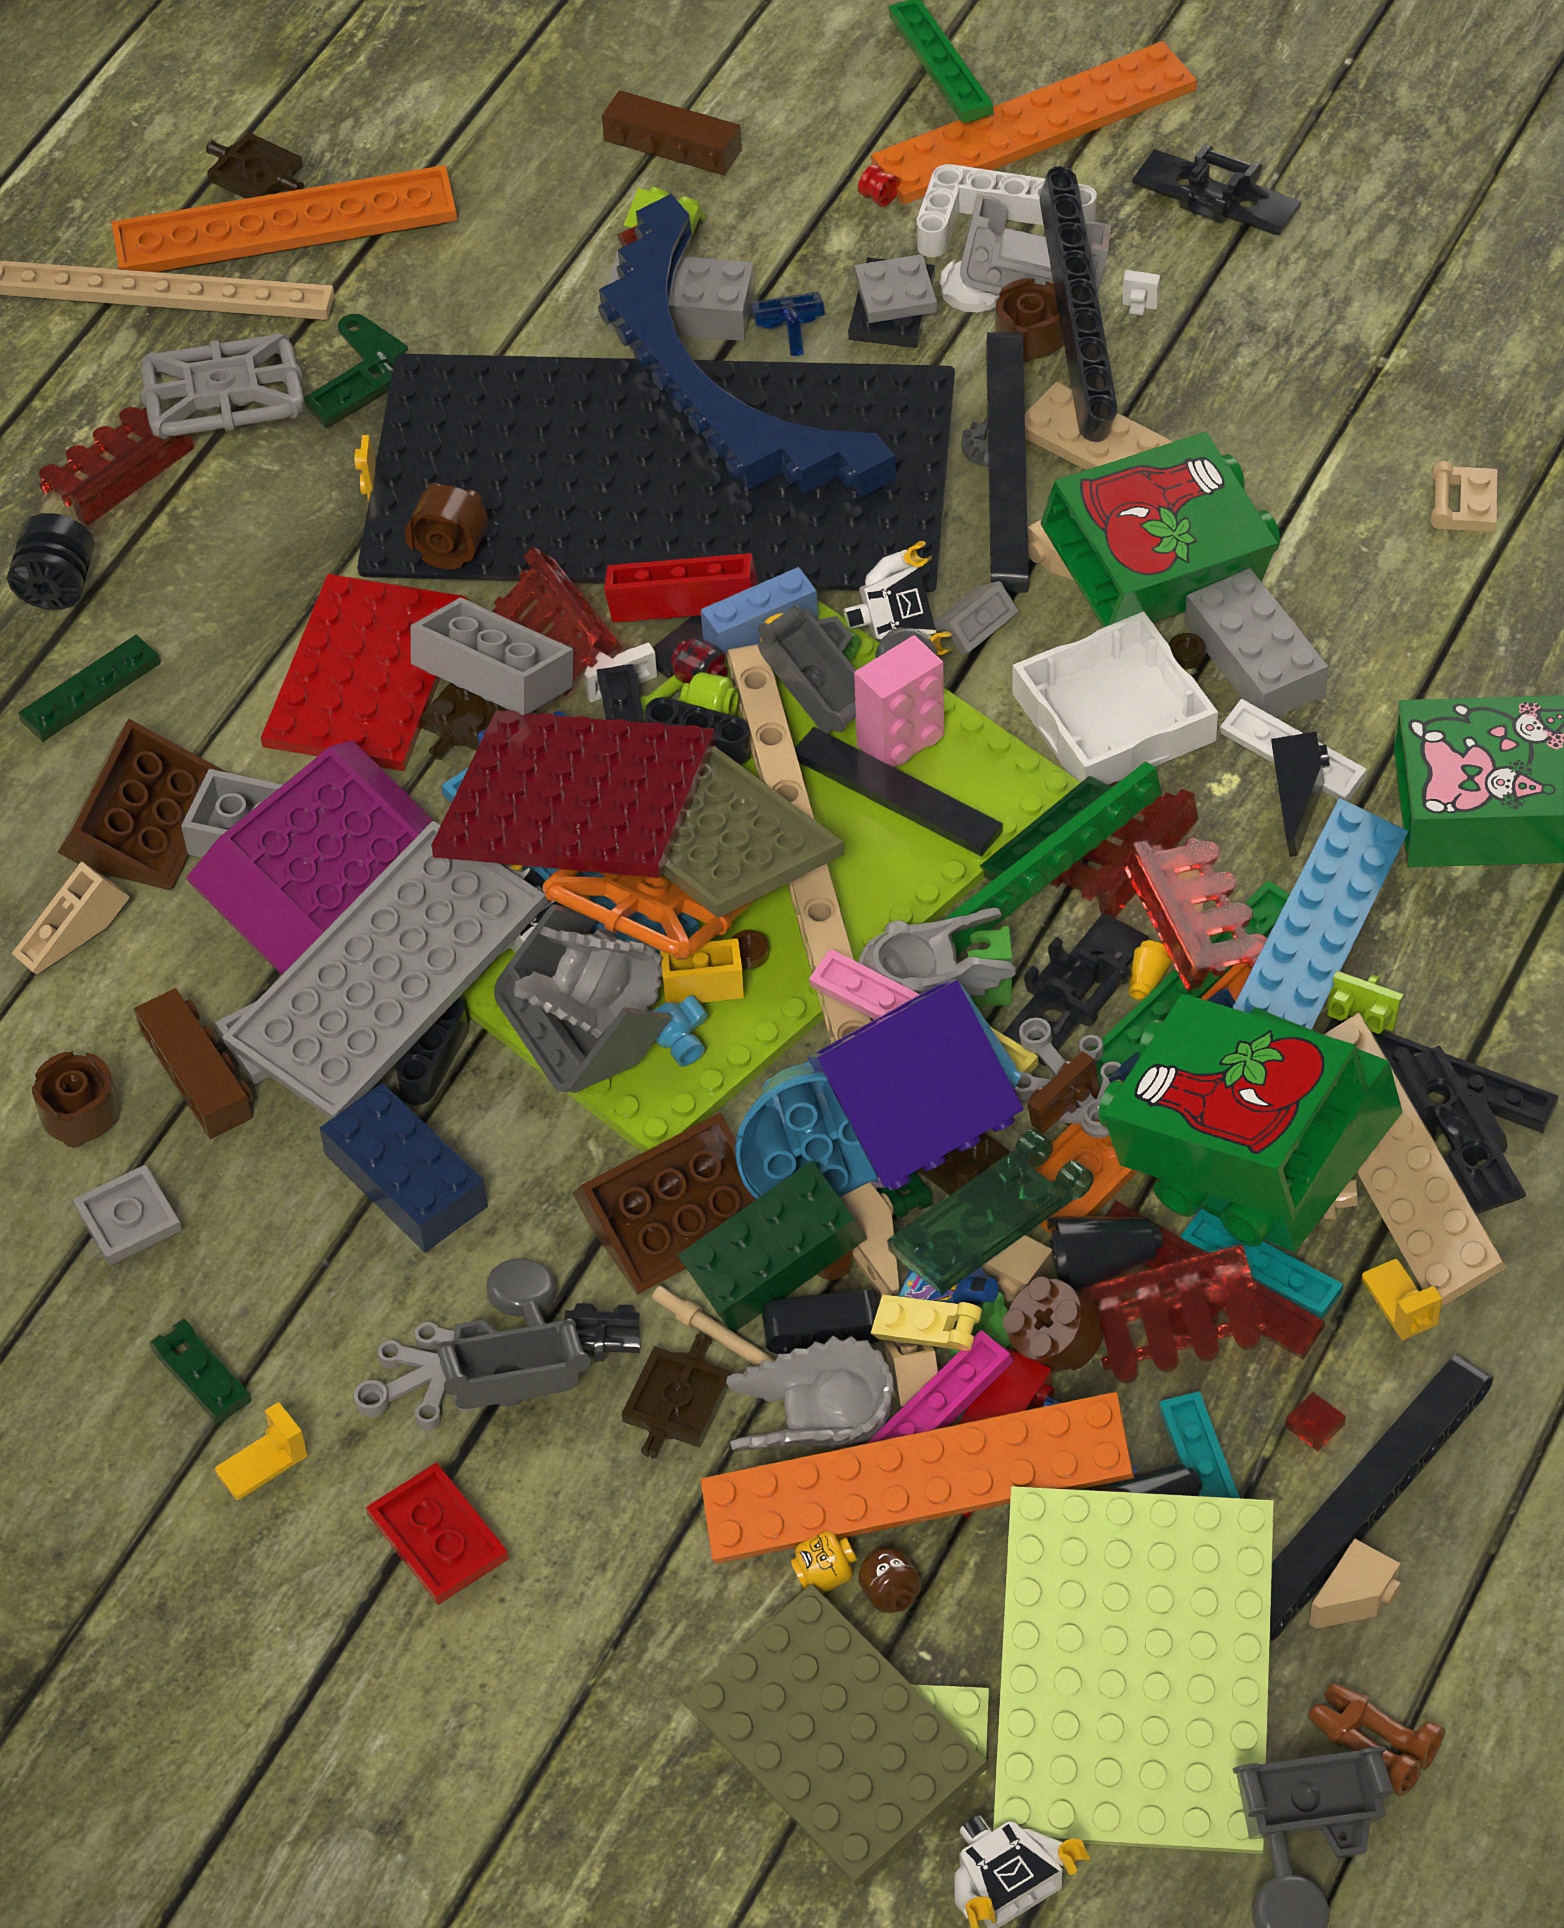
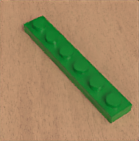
[888,0,994,124]

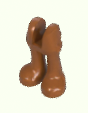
[1308,1683,1446,1797]

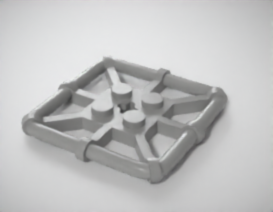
[141,333,304,439]

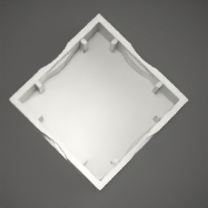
[1012,611,1218,786]

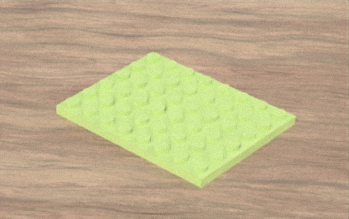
[993,1486,1274,1854]

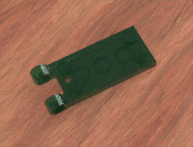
[887,1129,1094,1295]

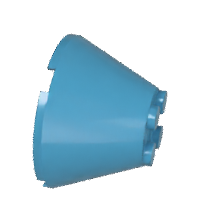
[735,1062,878,1199]

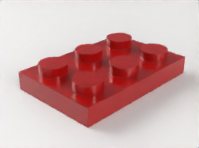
[366,1462,509,1605]

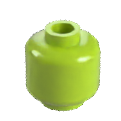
[681,672,739,716]

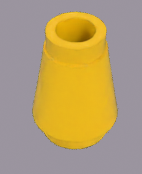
[1128,940,1172,1001]

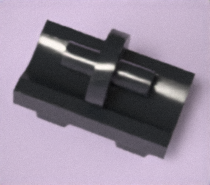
[564,1303,641,1361]

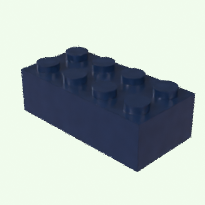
[319,1083,488,1253]

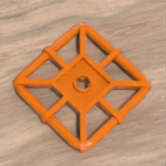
[543,869,755,959]

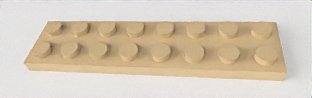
[1323,1013,1507,1307]

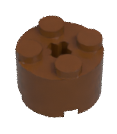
[995,278,1064,362]
[405,483,488,569]
[32,1051,119,1148]
[1003,1277,1103,1373]

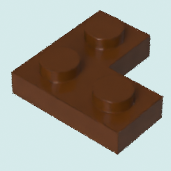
[1027,1051,1100,1134]

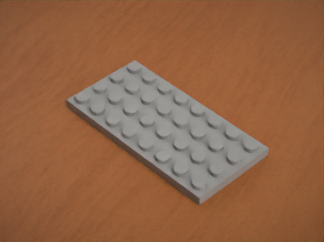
[222,821,549,1119]

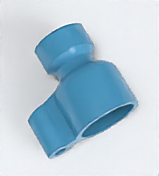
[654,995,708,1067]

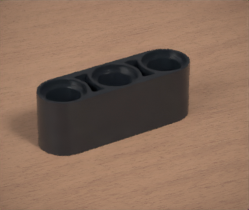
[645,697,751,765]
[396,997,469,1105]
[761,1290,881,1354]

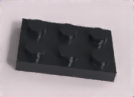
[848,257,935,348]

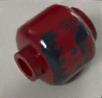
[671,637,728,684]

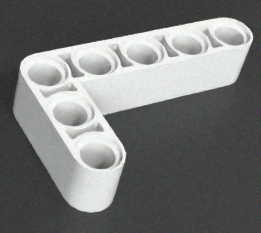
[917,164,1097,257]

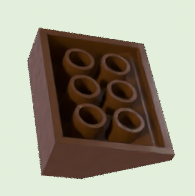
[57,719,228,890]
[572,1112,756,1295]

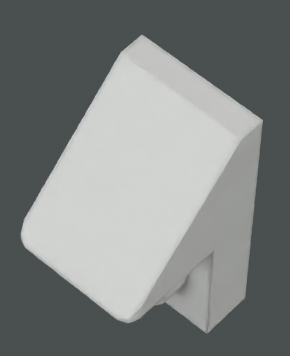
[584,638,657,703]

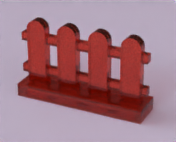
[39,407,194,526]
[492,546,623,699]
[1050,781,1198,918]
[1123,837,1267,991]
[1082,1244,1266,1384]

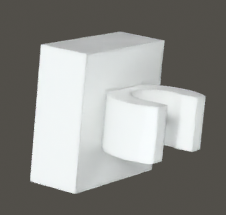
[1122,270,1160,316]

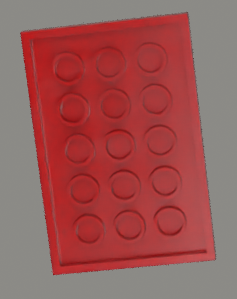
[261,574,467,772]

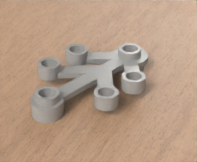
[1014,1018,1121,1138]
[354,1322,497,1430]

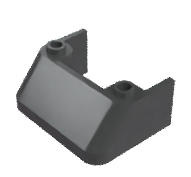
[494,904,672,1093]

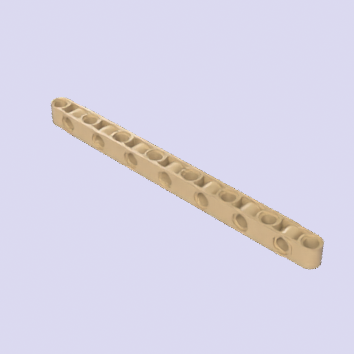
[727,644,871,1043]

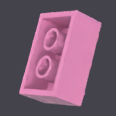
[854,635,944,767]

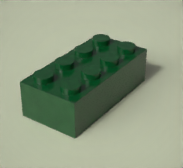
[677,1161,867,1333]

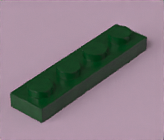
[18,634,160,742]
[980,776,1112,881]

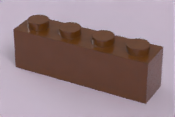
[602,90,742,176]
[134,988,253,1139]

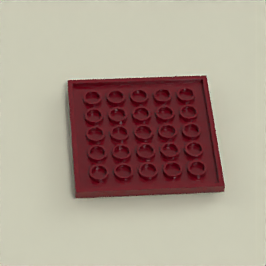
[431,710,716,878]

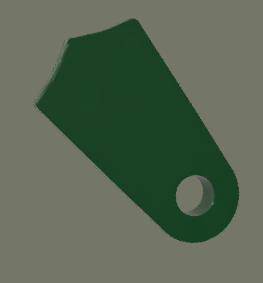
[338,314,408,367]

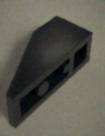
[1271,731,1330,857]

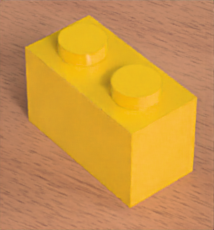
[660,938,744,1004]

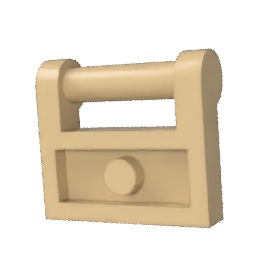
[1430,461,1497,532]

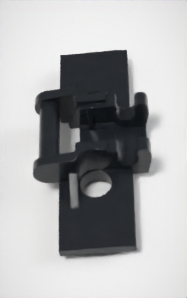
[1133,144,1301,235]
[1003,913,1149,1066]
[1390,1046,1526,1214]

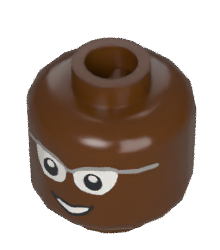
[858,1549,922,1613]

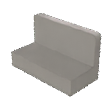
[934,581,1019,654]

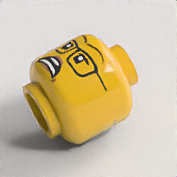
[791,1531,858,1594]

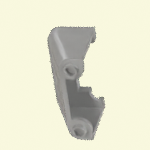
[960,194,1111,294]

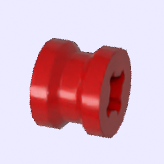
[858,164,900,207]

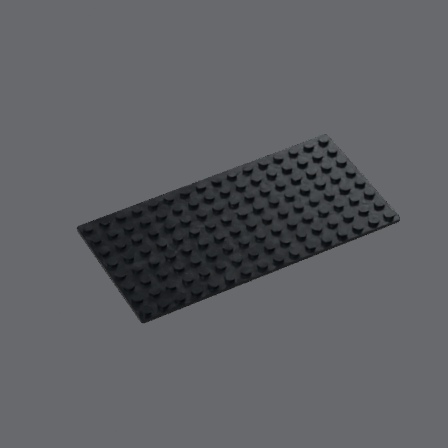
[357,354,955,592]

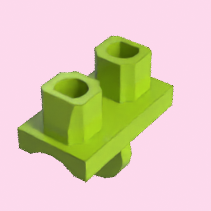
[1326,971,1404,1034]

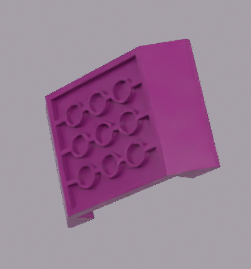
[186,740,435,975]

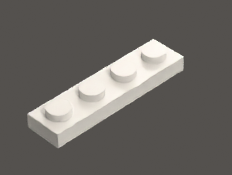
[1220,699,1368,802]

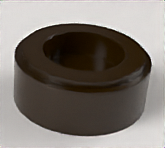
[1169,633,1206,669]

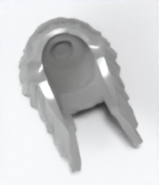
[858,908,1016,997]
[513,927,663,1038]
[726,1336,894,1451]

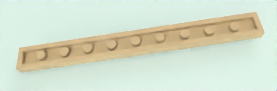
[0,261,334,320]

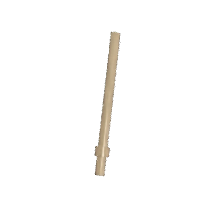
[652,1286,776,1366]

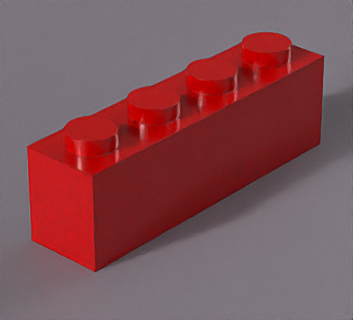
[604,553,758,623]
[957,1348,1055,1518]

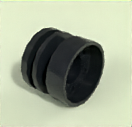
[7,513,95,610]

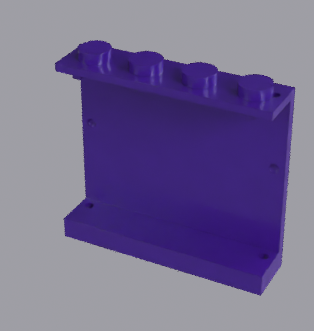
[807,980,1024,1191]

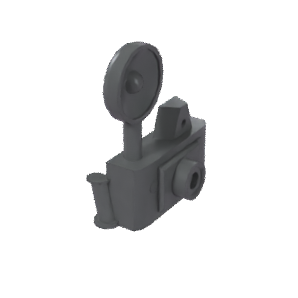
[758,605,938,734]
[437,1258,591,1409]
[1233,1746,1395,1928]

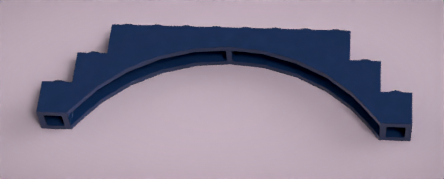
[598,194,897,498]

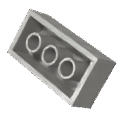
[607,251,755,341]
[1185,568,1328,717]
[411,597,573,715]
[181,769,282,857]

